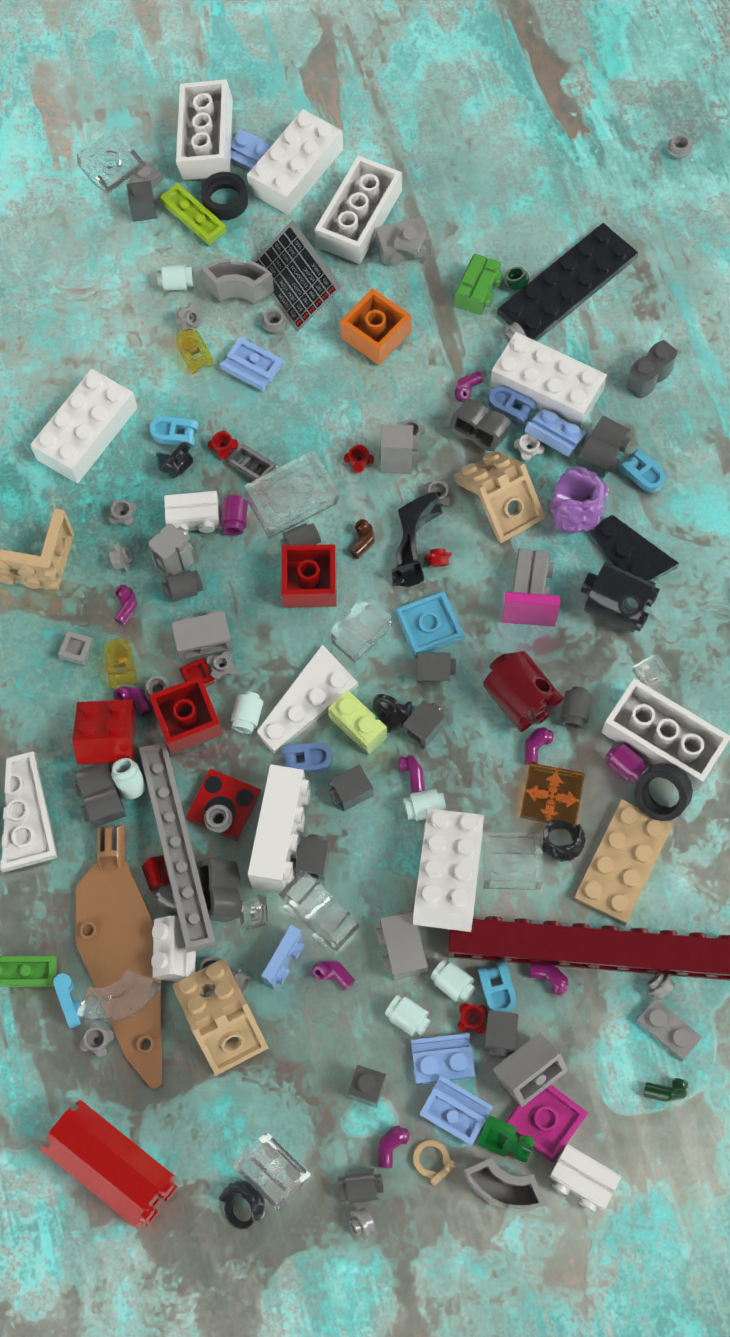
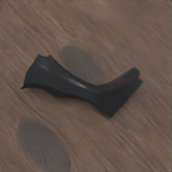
[391,492,443,587]

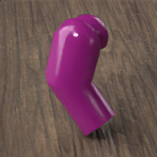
[454,371,484,402]
[114,584,138,625]
[114,686,153,717]
[524,727,554,766]
[398,755,425,792]
[312,961,356,990]
[529,963,569,995]
[378,1126,410,1168]

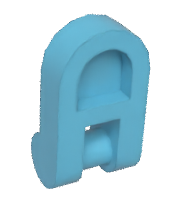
[150,416,198,449]
[618,449,666,493]
[476,961,517,1013]
[53,973,85,1029]

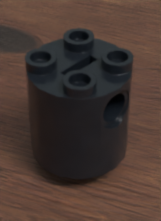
[580,562,660,633]

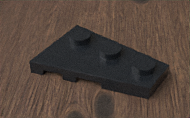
[589,515,679,582]

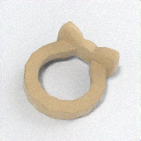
[413,1140,457,1186]

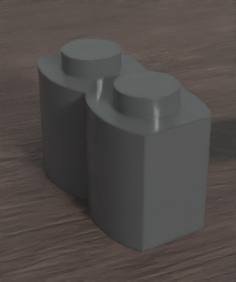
[626,340,678,399]
[449,399,512,451]
[577,416,632,478]
[73,763,126,828]
[196,858,242,922]

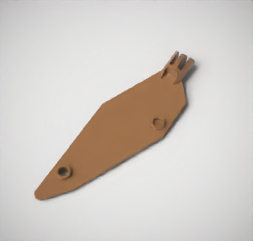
[75,825,162,1089]

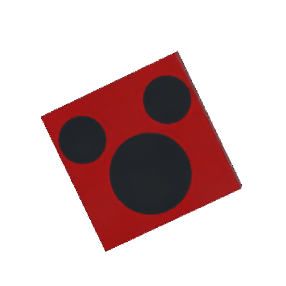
[186,768,261,842]

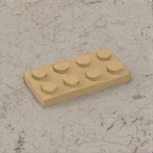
[573,799,673,926]

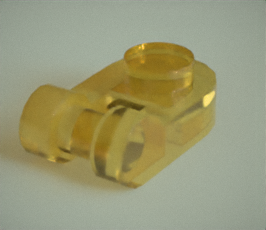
[176,329,214,375]
[105,638,138,689]

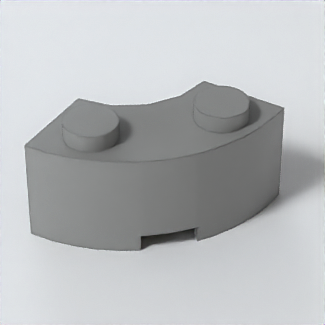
[202,259,274,305]
[463,1158,546,1212]

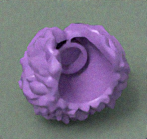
[550,467,609,534]

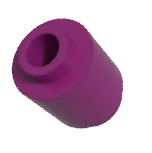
[220,495,248,536]
[605,743,648,783]

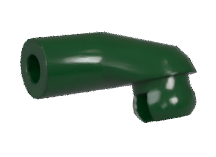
[644,1078,689,1102]

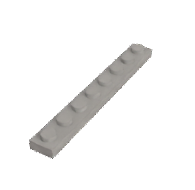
[139,742,215,953]

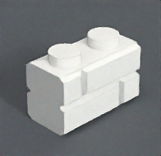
[164,491,221,533]
[151,915,196,982]
[548,1144,621,1213]

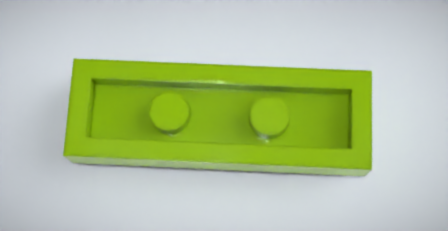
[160,183,227,246]

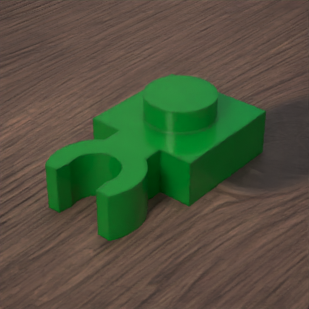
[477,1115,535,1162]

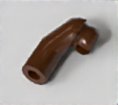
[350,519,375,559]

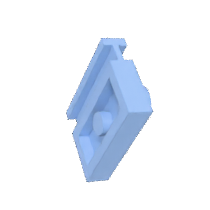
[230,129,272,172]
[220,337,283,392]
[524,408,587,457]
[261,925,305,989]
[411,1033,475,1085]
[419,1075,493,1146]

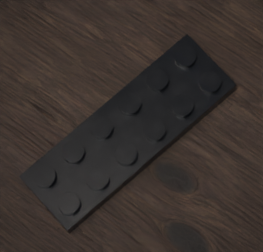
[497,223,638,341]

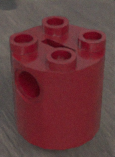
[483,651,564,732]

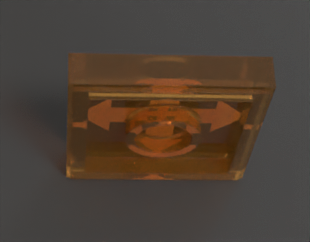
[520,763,585,827]

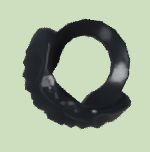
[156,441,193,479]
[372,694,412,733]
[542,820,586,862]
[219,1180,265,1230]

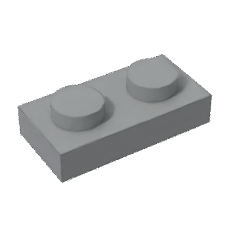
[636,998,702,1061]

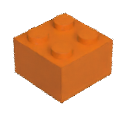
[340,288,411,365]

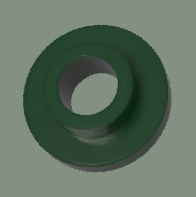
[504,267,530,290]

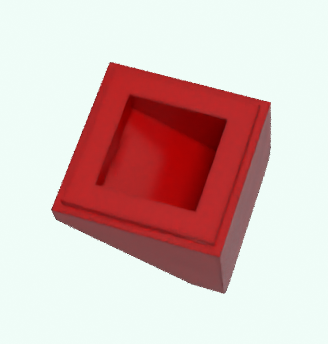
[142,855,170,891]

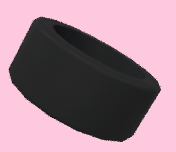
[201,172,248,220]
[635,764,693,821]

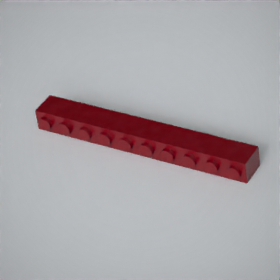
[448,916,730,981]

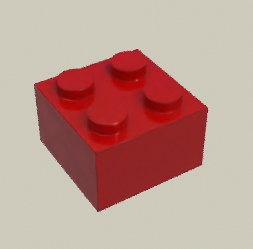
[281,544,337,608]
[149,676,223,755]
[72,699,137,765]

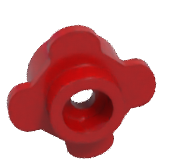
[207,431,238,459]
[344,445,374,473]
[424,548,452,567]
[457,1003,488,1034]

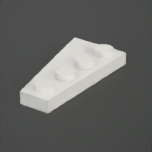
[257,645,358,754]
[0,751,58,872]

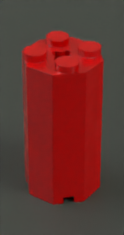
[40,1100,178,1229]

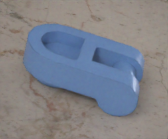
[488,386,537,427]
[282,743,333,774]

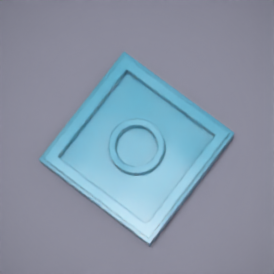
[395,591,465,658]

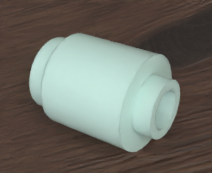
[157,264,194,291]
[230,691,263,734]
[111,758,146,799]
[403,788,446,821]
[430,959,475,1002]
[385,995,431,1037]

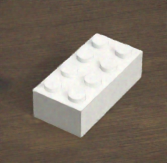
[176,79,233,180]
[247,109,343,215]
[315,156,402,264]
[490,332,607,429]
[30,369,138,484]
[602,678,730,792]
[248,764,311,894]
[413,808,484,932]

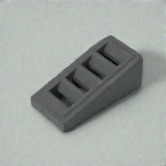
[225,443,282,493]

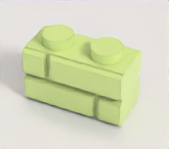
[328,690,387,755]

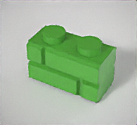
[454,253,503,315]

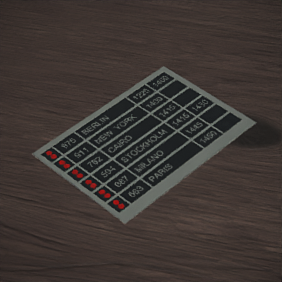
[252,220,342,332]

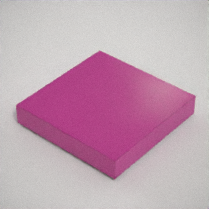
[501,592,560,627]
[506,1085,588,1163]

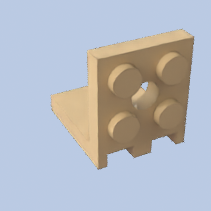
[454,451,546,543]
[0,508,74,590]
[172,958,269,1076]

